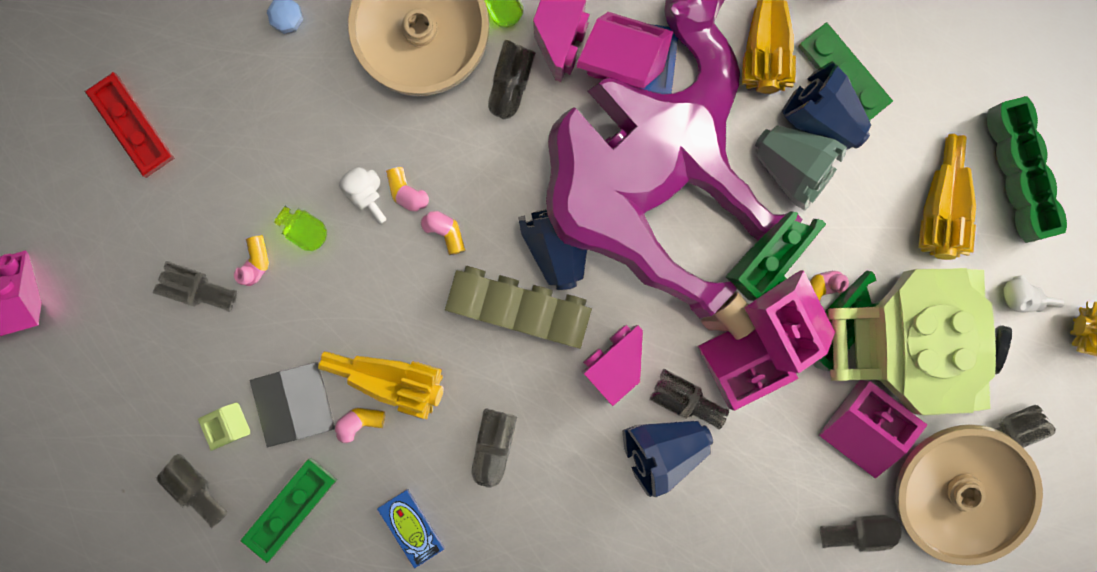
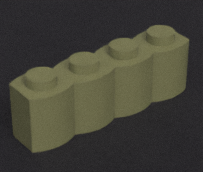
[445,266,592,349]

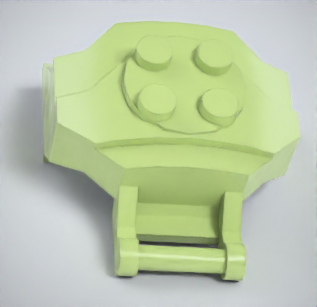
[828,268,996,415]

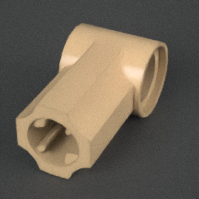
[701,291,755,340]

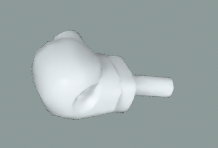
[339,167,387,224]
[1003,275,1064,312]

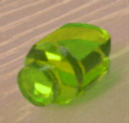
[485,0,524,28]
[274,206,327,251]

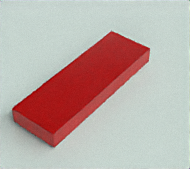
[84,72,175,178]

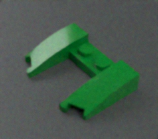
[725,211,880,372]

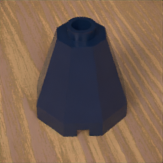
[781,61,872,150]
[518,209,587,290]
[622,421,713,498]

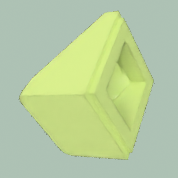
[198,403,250,451]

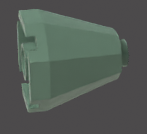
[755,125,847,211]

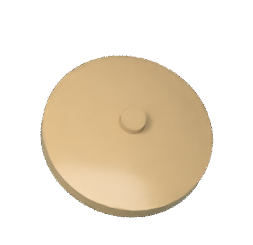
[348,0,489,96]
[895,425,1043,565]

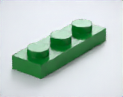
[798,22,893,121]
[240,458,337,563]

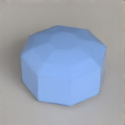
[267,0,303,34]

